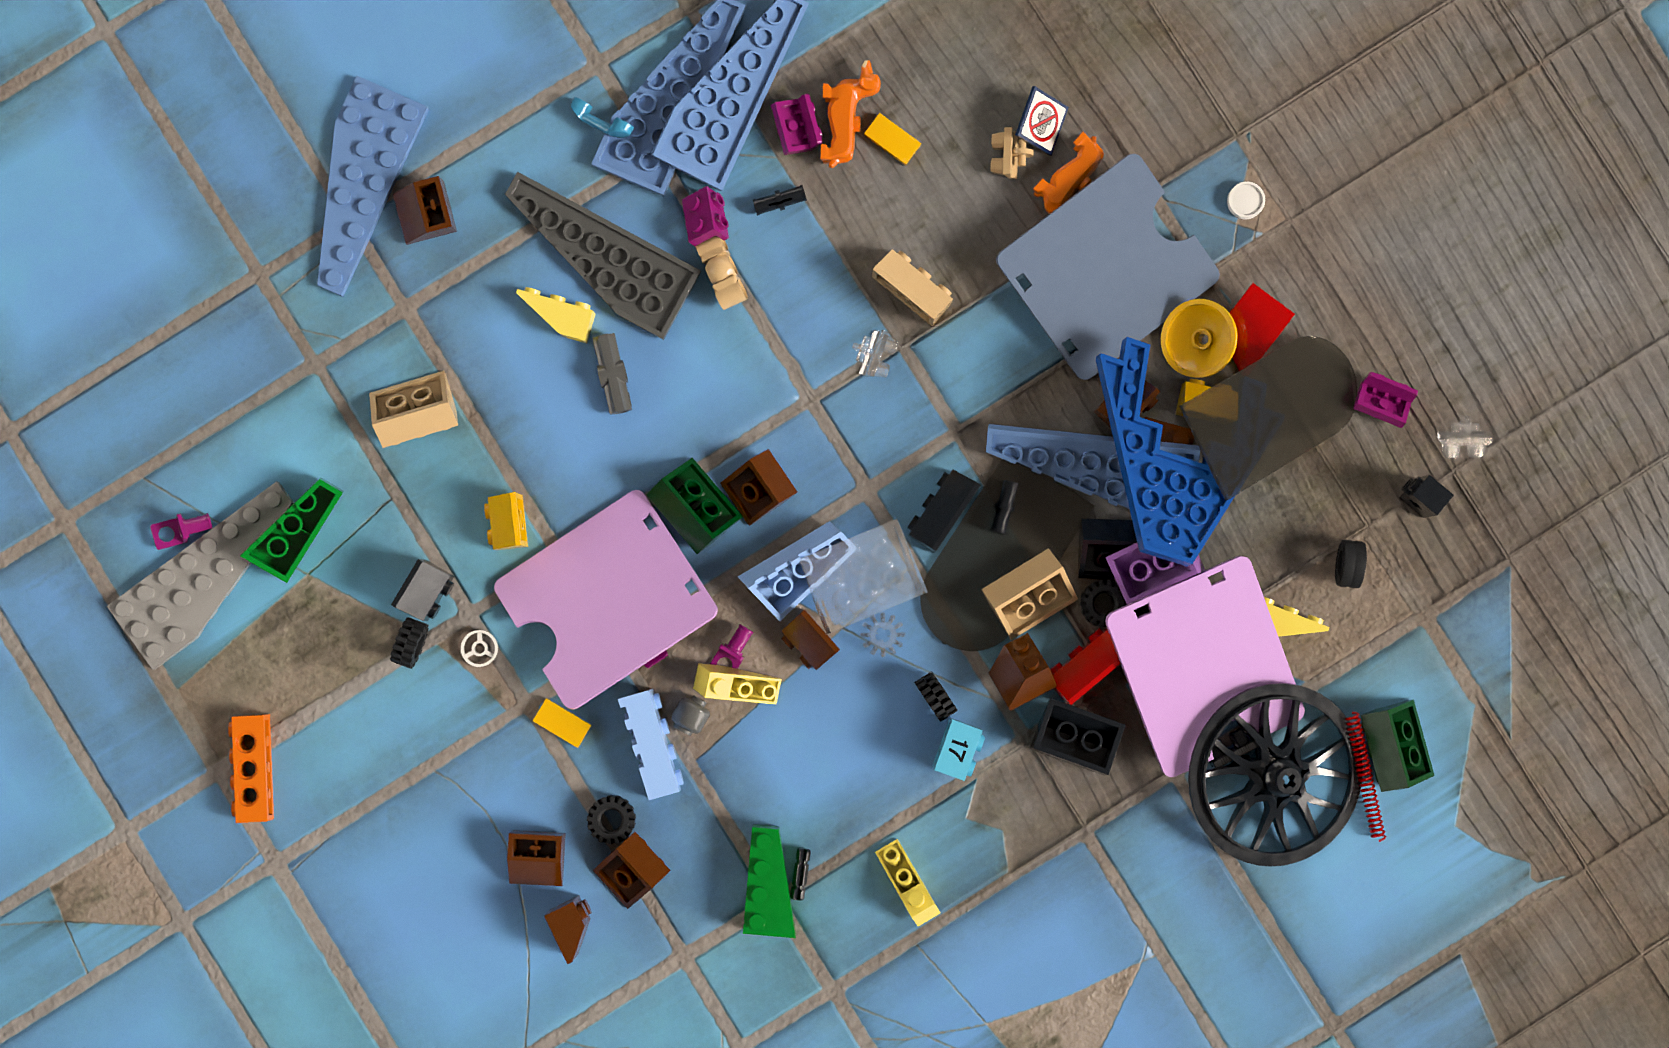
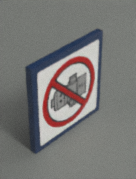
[1015,86,1069,156]

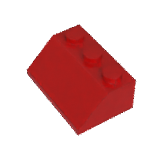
[1050,628,1121,705]

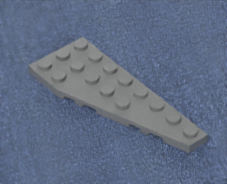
[107,481,294,670]

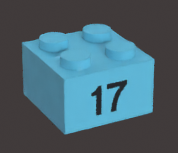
[932,718,985,781]

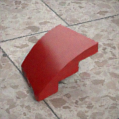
[1229,283,1295,377]

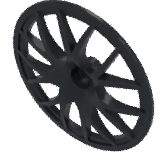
[1188,683,1363,867]

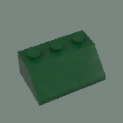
[646,457,743,554]
[1360,699,1435,792]

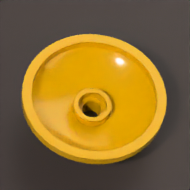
[1161,299,1237,378]

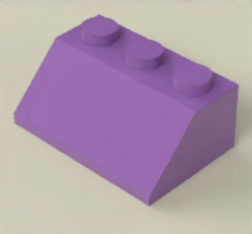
[1105,543,1206,604]

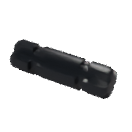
[790,848,811,901]

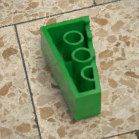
[240,477,343,583]
[743,824,796,938]

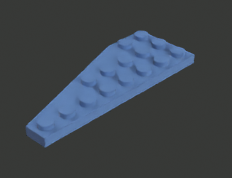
[592,0,746,196]
[651,0,809,191]
[317,75,429,297]
[986,424,1200,509]

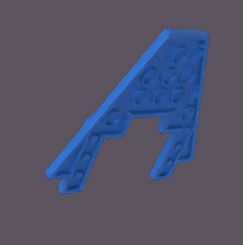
[1096,337,1284,567]

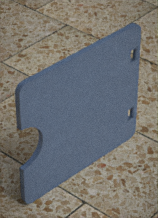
[996,154,1220,380]

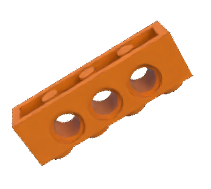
[228,714,274,823]

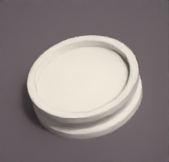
[1227,182,1265,220]

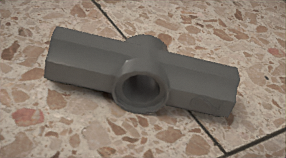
[593,333,632,415]

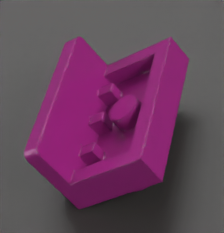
[771,94,822,155]
[682,186,729,246]
[1353,372,1418,428]

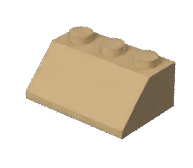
[872,249,953,326]
[369,371,458,448]
[981,548,1078,640]

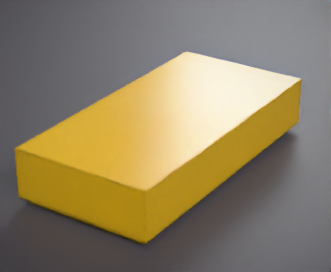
[864,113,921,166]
[533,698,592,748]

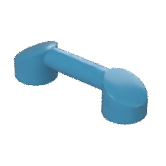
[570,97,634,138]

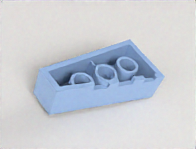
[738,521,857,621]
[618,689,684,800]

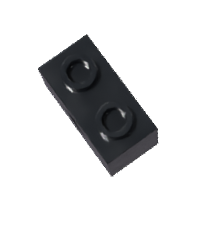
[1399,475,1454,518]

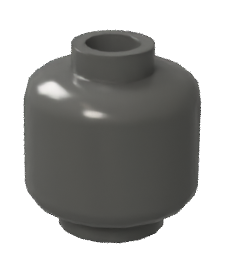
[671,695,710,736]

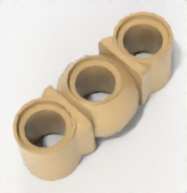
[695,235,748,310]

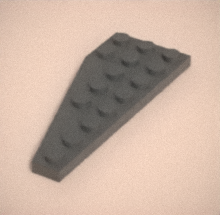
[505,172,701,340]

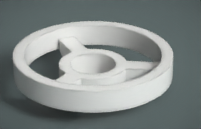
[461,630,498,667]

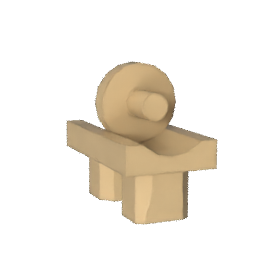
[991,127,1034,179]

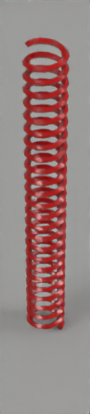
[1345,712,1387,842]

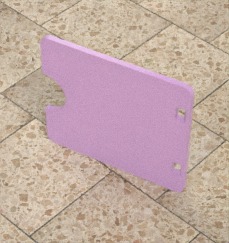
[494,490,718,709]
[1105,556,1305,777]

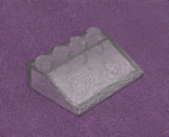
[799,519,928,634]

